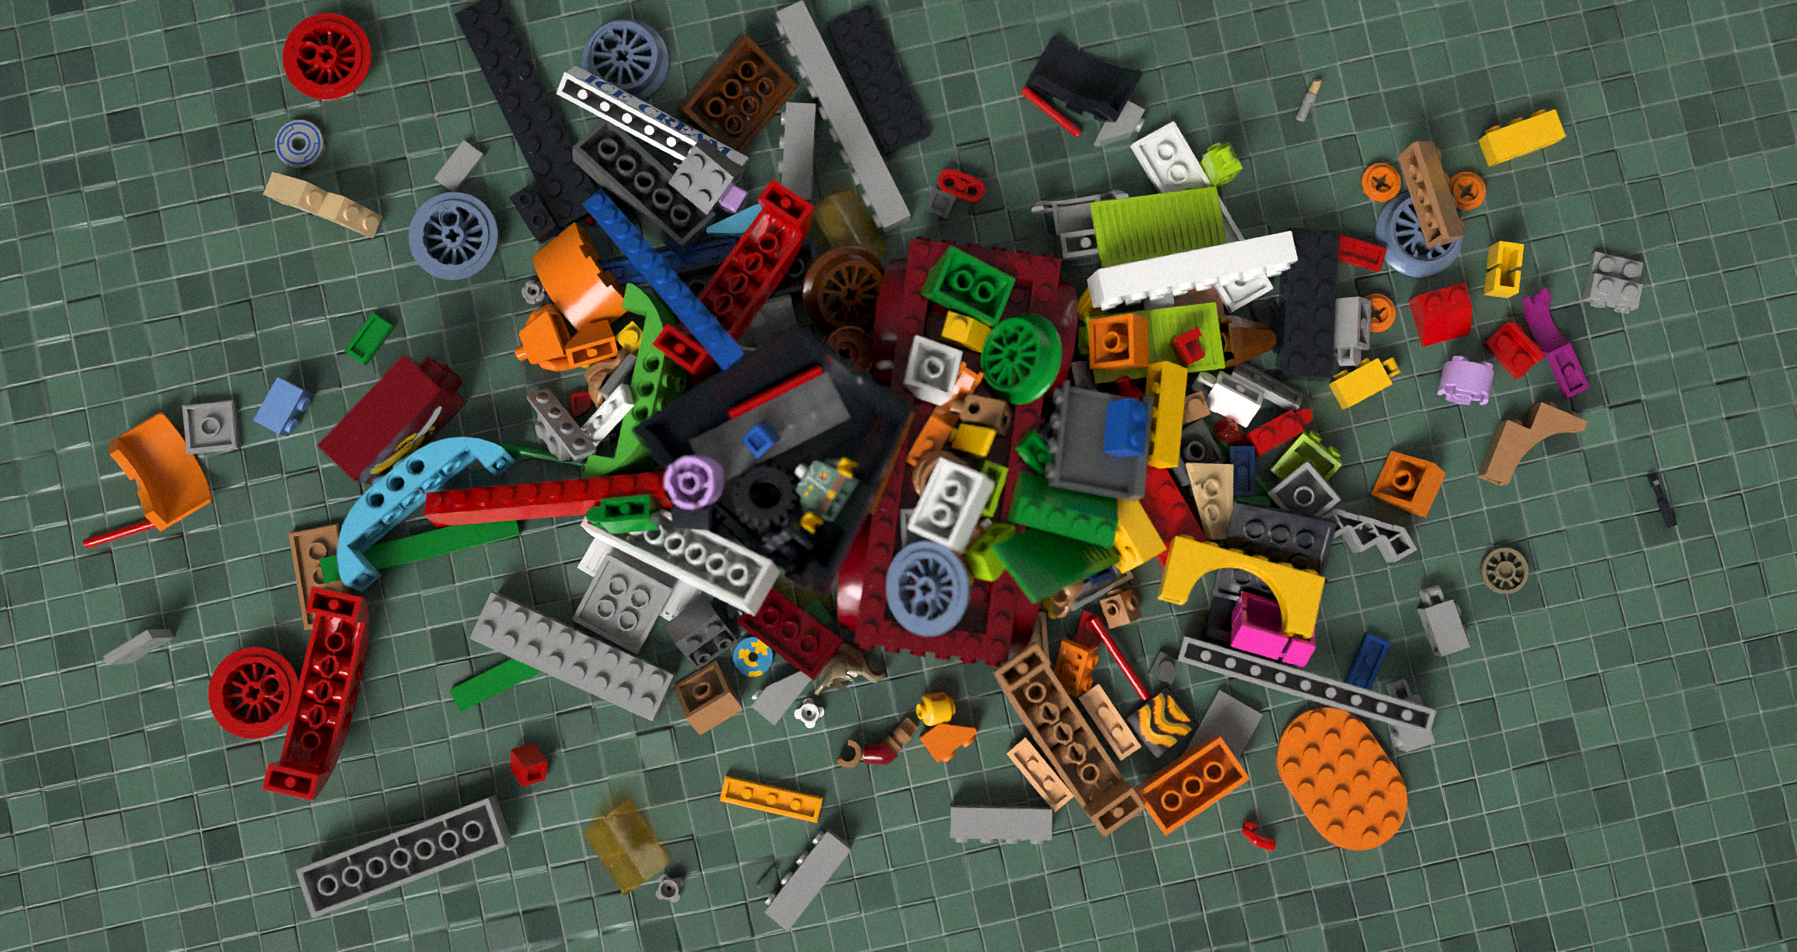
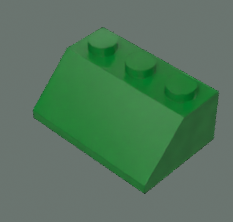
[921,246,1016,326]

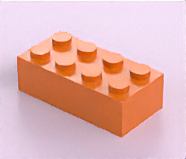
[1134,731,1250,836]

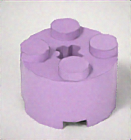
[1438,356,1494,405]
[665,455,725,509]

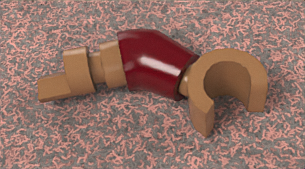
[836,717,919,768]

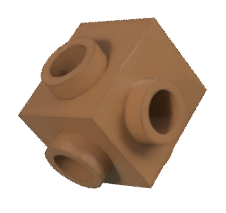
[1099,587,1142,629]

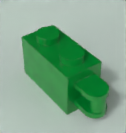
[586,495,660,534]

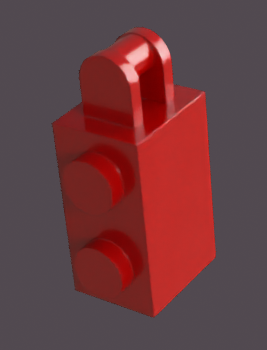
[1243,409,1313,457]

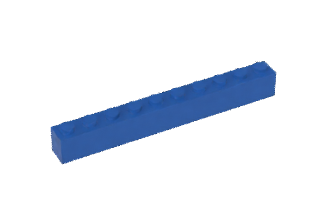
[583,189,744,370]

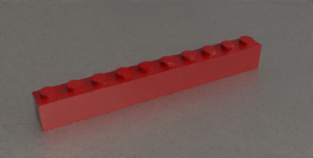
[424,471,673,527]

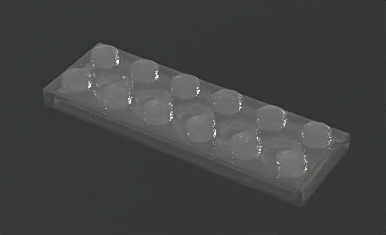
[689,372,850,482]

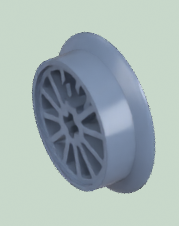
[582,19,669,101]
[409,192,498,280]
[1375,192,1463,277]
[886,541,971,636]

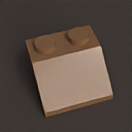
[673,660,743,735]

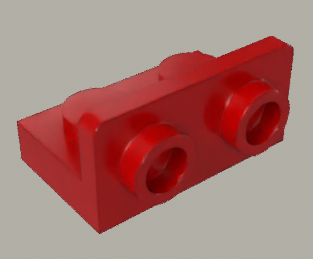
[1482,321,1546,380]

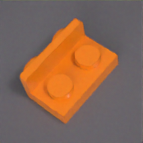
[1054,638,1099,697]

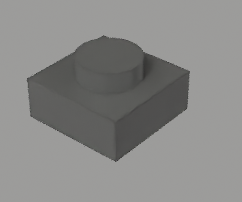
[924,188,957,221]
[1148,651,1183,685]

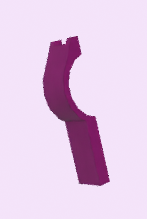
[1522,287,1590,398]

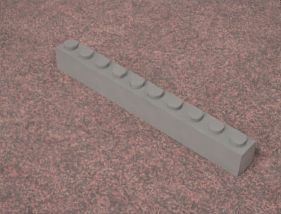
[775,0,911,233]
[1177,635,1436,735]

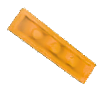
[720,775,823,823]

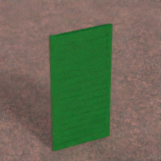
[991,528,1121,604]

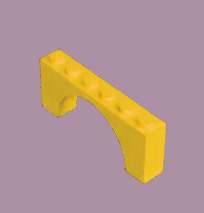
[1157,535,1325,640]

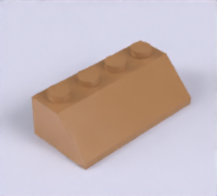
[1398,141,1465,249]

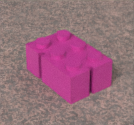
[1231,591,1316,667]

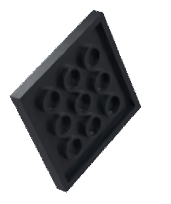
[1212,500,1337,601]

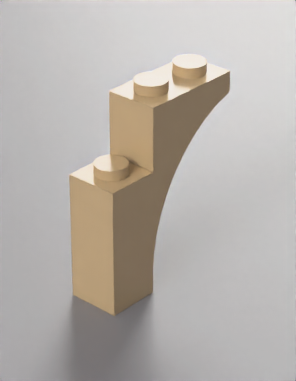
[263,172,382,238]

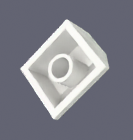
[903,335,962,406]

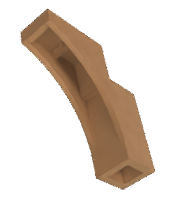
[1477,401,1588,486]

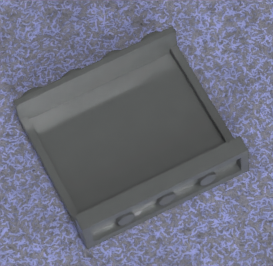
[1045,381,1153,502]

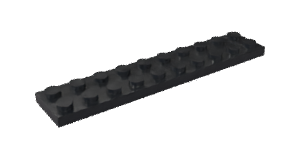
[455,0,596,229]

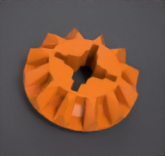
[1360,163,1401,203]
[1448,172,1486,211]
[1364,294,1396,333]

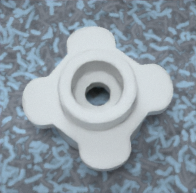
[794,698,824,728]

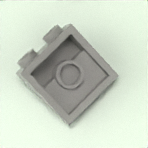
[1582,252,1643,313]

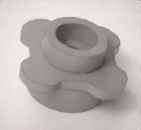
[656,874,683,902]

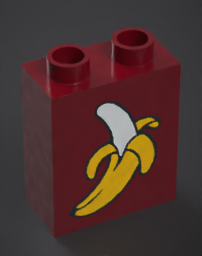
[317,355,468,485]

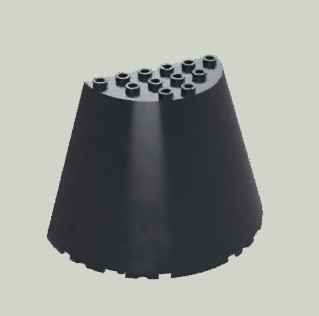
[631,324,914,596]

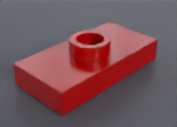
[1337,234,1387,273]

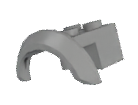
[1031,190,1129,261]

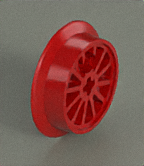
[282,13,371,100]
[208,647,299,739]

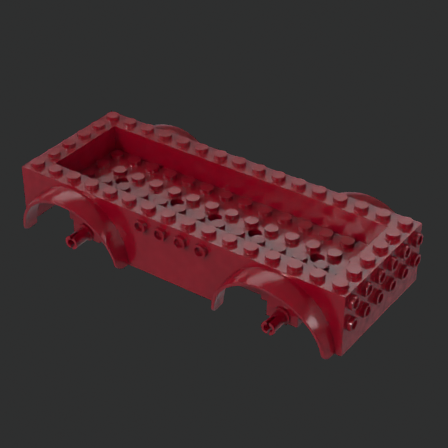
[837,236,1078,667]

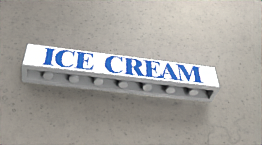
[556,65,750,188]

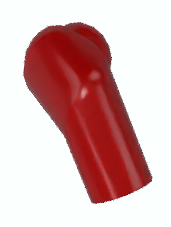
[1241,820,1276,851]

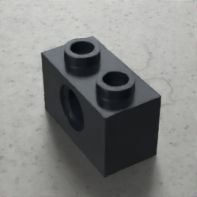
[509,184,562,245]

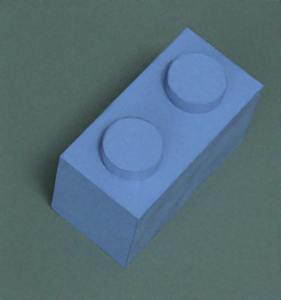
[253,377,312,436]

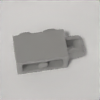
[1333,296,1372,366]
[1417,585,1470,657]
[1387,679,1435,752]

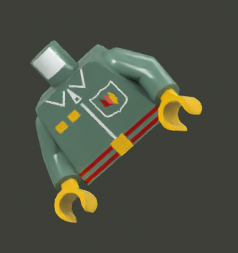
[795,458,859,532]

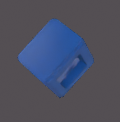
[741,420,781,459]

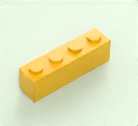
[1145,361,1188,469]

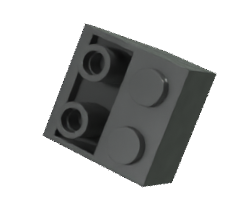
[665,596,738,670]

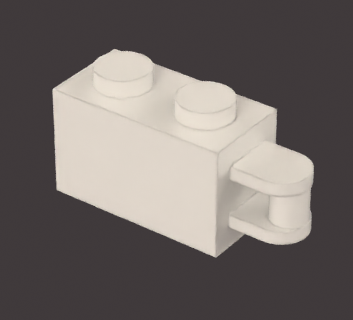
[1192,370,1264,427]

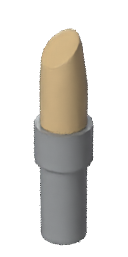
[1296,79,1322,122]

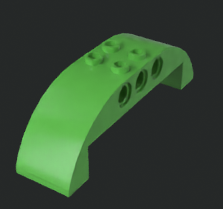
[583,283,687,478]

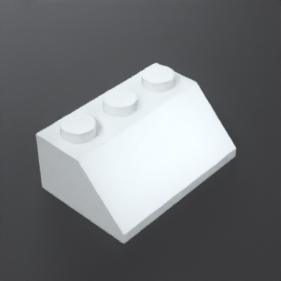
[907,458,995,554]

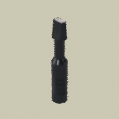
[1647,473,1678,528]

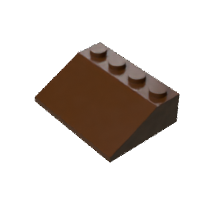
[676,35,798,153]

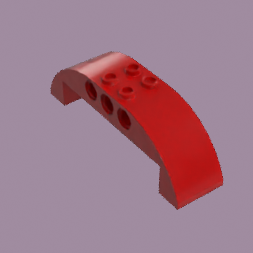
[652,179,815,374]
[262,586,369,801]

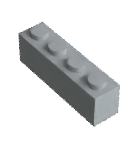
[778,102,817,204]
[950,804,1052,844]
[764,828,852,931]

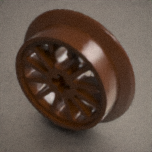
[802,245,884,331]

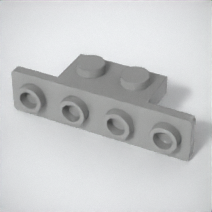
[527,388,596,462]

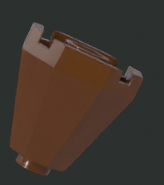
[1218,315,1276,368]

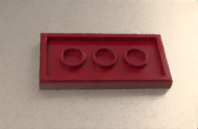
[737,587,844,681]

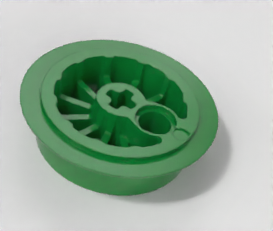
[981,314,1062,405]

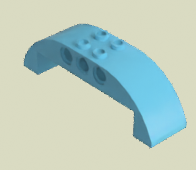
[337,437,517,592]

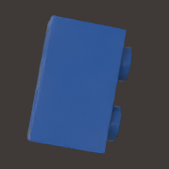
[1103,398,1148,458]

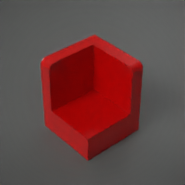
[1169,327,1205,367]
[510,743,547,787]

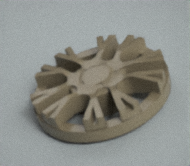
[1480,548,1529,594]

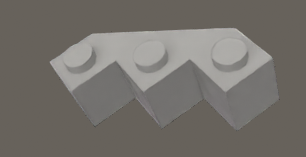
[1320,508,1417,563]

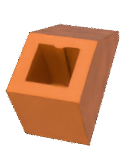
[919,723,978,763]

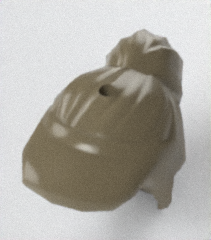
[814,641,886,695]

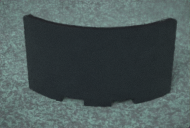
[1025,36,1143,122]

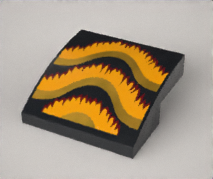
[1125,685,1198,758]

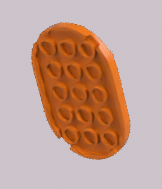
[1276,707,1407,850]

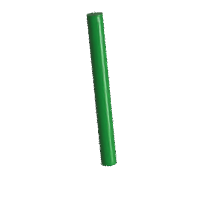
[501,442,588,467]

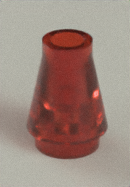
[1213,418,1248,446]

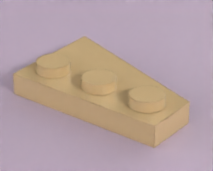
[1185,463,1233,539]

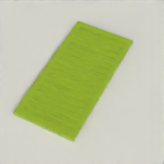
[1089,186,1228,269]
[1084,302,1225,384]

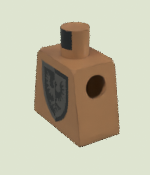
[950,394,1013,436]

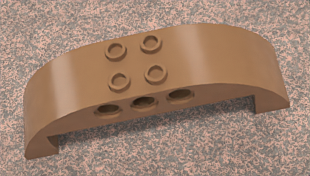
[993,642,1146,837]

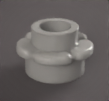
[521,280,546,304]

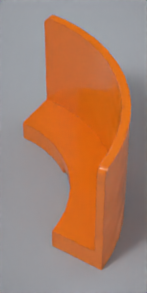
[533,222,628,331]
[109,412,213,531]

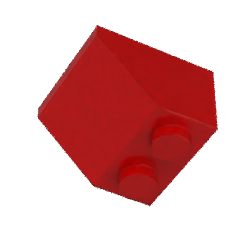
[1408,283,1472,347]

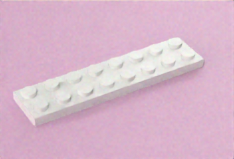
[1131,121,1273,313]

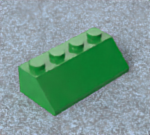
[1007,471,1119,548]

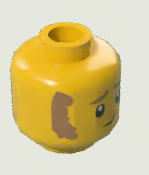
[916,692,955,726]

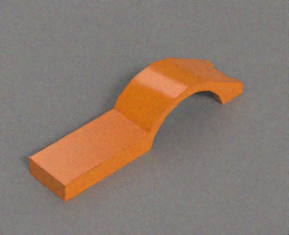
[906,361,984,466]

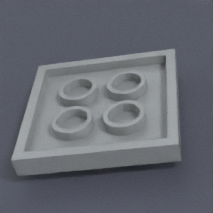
[572,553,674,655]

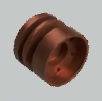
[819,326,873,372]

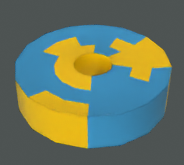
[733,637,773,677]

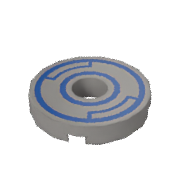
[275,120,326,169]

